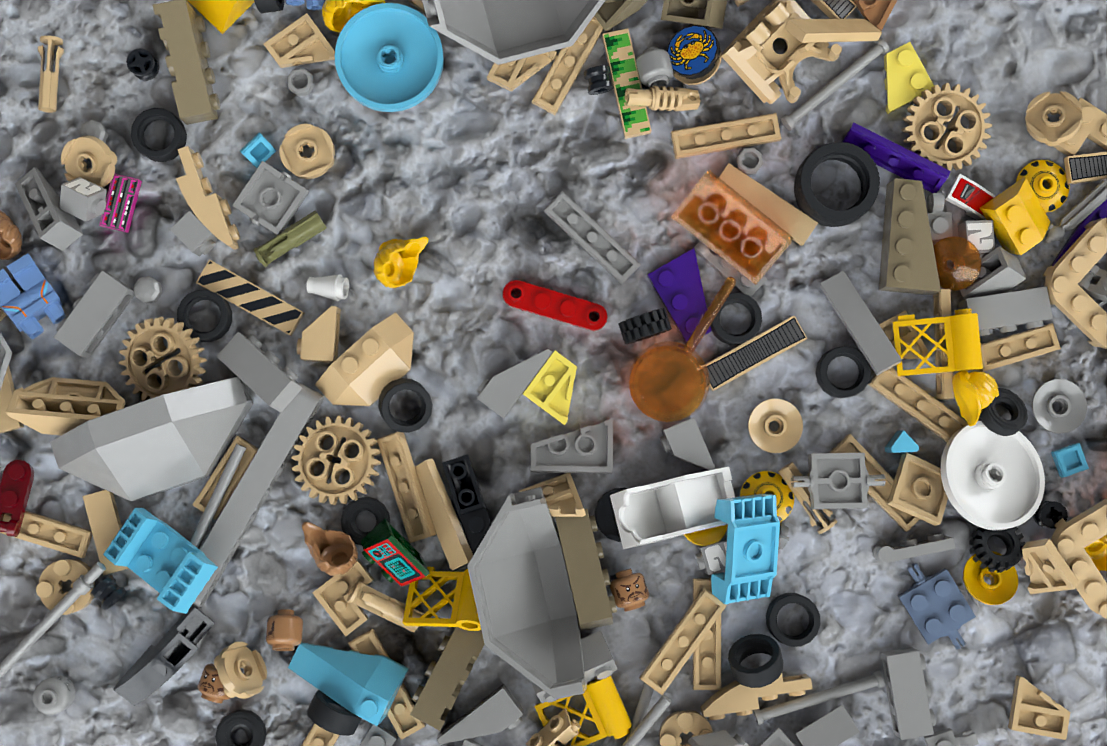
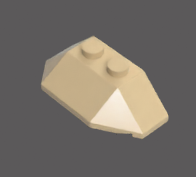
[315,312,414,406]
[6,377,125,436]

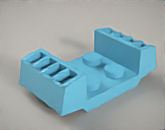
[711,494,780,604]
[103,508,218,614]

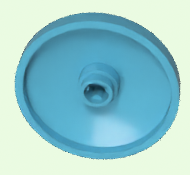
[335,3,444,112]

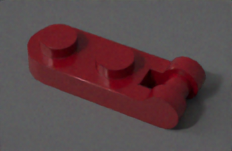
[0,460,34,537]

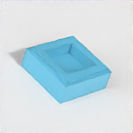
[1051,443,1089,478]

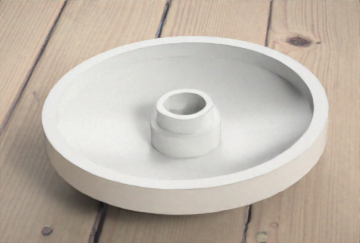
[941,421,1045,530]

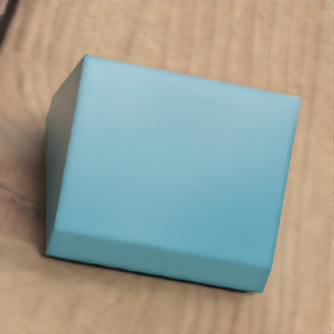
[240,132,277,168]
[885,430,919,453]

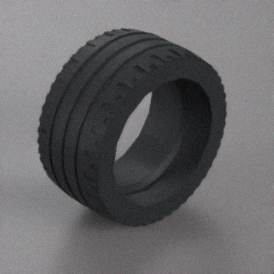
[794,142,880,227]

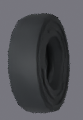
[980,388,1028,436]
[341,497,391,546]
[215,709,267,746]

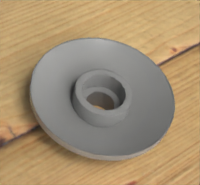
[1032,379,1087,434]

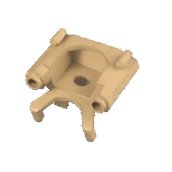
[721,0,842,104]

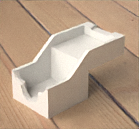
[610,467,735,549]

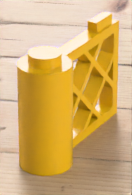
[893,309,983,376]
[402,567,481,631]
[535,675,632,746]

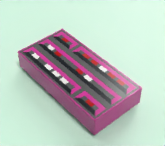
[100,174,142,233]

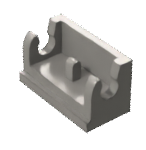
[795,705,860,746]

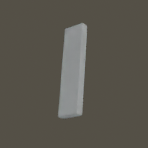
[544,191,641,285]
[819,270,902,375]

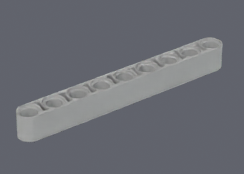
[193,383,324,608]

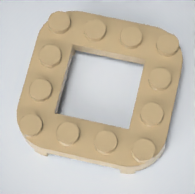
[1043,218,1107,349]
[1051,498,1107,619]

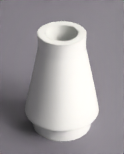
[307,274,349,301]

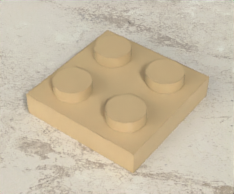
[887,453,948,526]

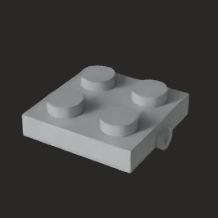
[232,161,309,235]

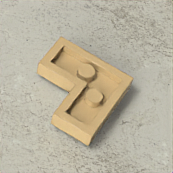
[1053,98,1107,156]
[313,558,374,636]

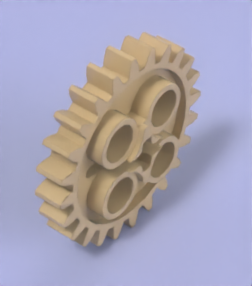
[902,83,992,171]
[119,317,207,401]
[291,416,381,505]

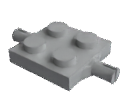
[791,453,886,509]

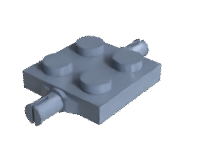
[898,563,976,649]

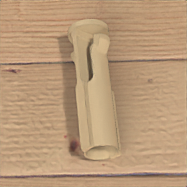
[38,36,64,113]
[778,462,838,534]
[347,581,424,633]

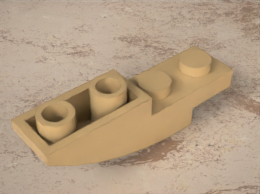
[176,146,240,250]
[700,673,813,720]

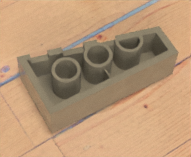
[152,0,220,125]
[878,178,941,295]
[555,509,617,631]
[410,627,485,731]

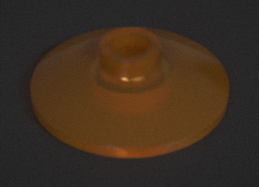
[933,236,981,291]

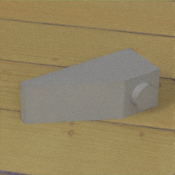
[15,167,83,251]
[476,349,553,419]
[437,684,524,744]

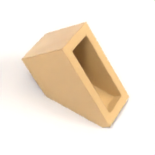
[297,306,341,363]

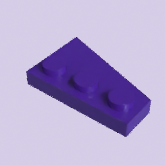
[647,248,712,345]

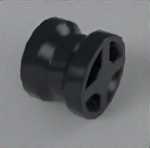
[126,48,159,81]
[583,65,614,95]
[1033,501,1068,529]
[90,575,127,610]

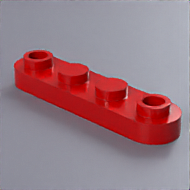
[503,280,608,331]

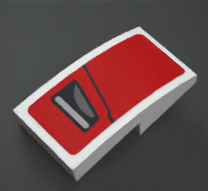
[945,174,996,221]

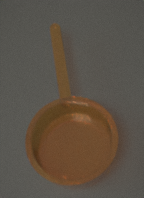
[628,277,736,422]

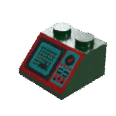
[361,519,430,587]

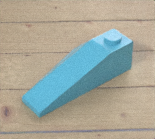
[288,642,409,726]

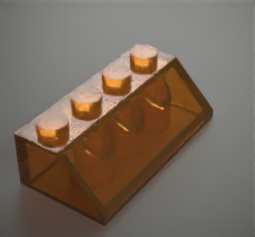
[671,170,793,285]

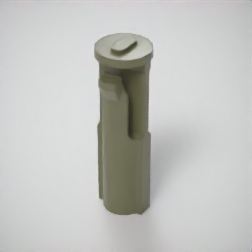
[253,211,327,268]

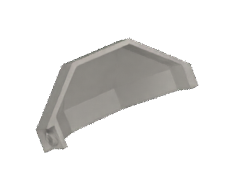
[422,0,605,65]
[50,377,253,501]
[467,487,587,699]

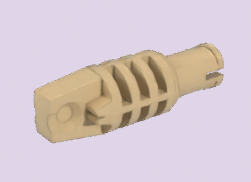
[625,86,700,111]

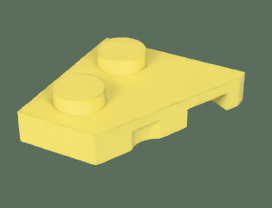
[884,42,934,114]
[523,351,577,425]

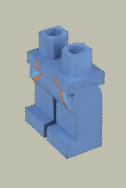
[0,253,66,339]

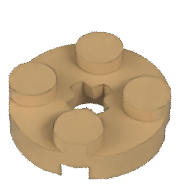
[1025,91,1083,147]
[279,124,335,179]
[61,135,117,188]
[36,559,95,615]
[214,642,267,699]
[659,710,713,746]

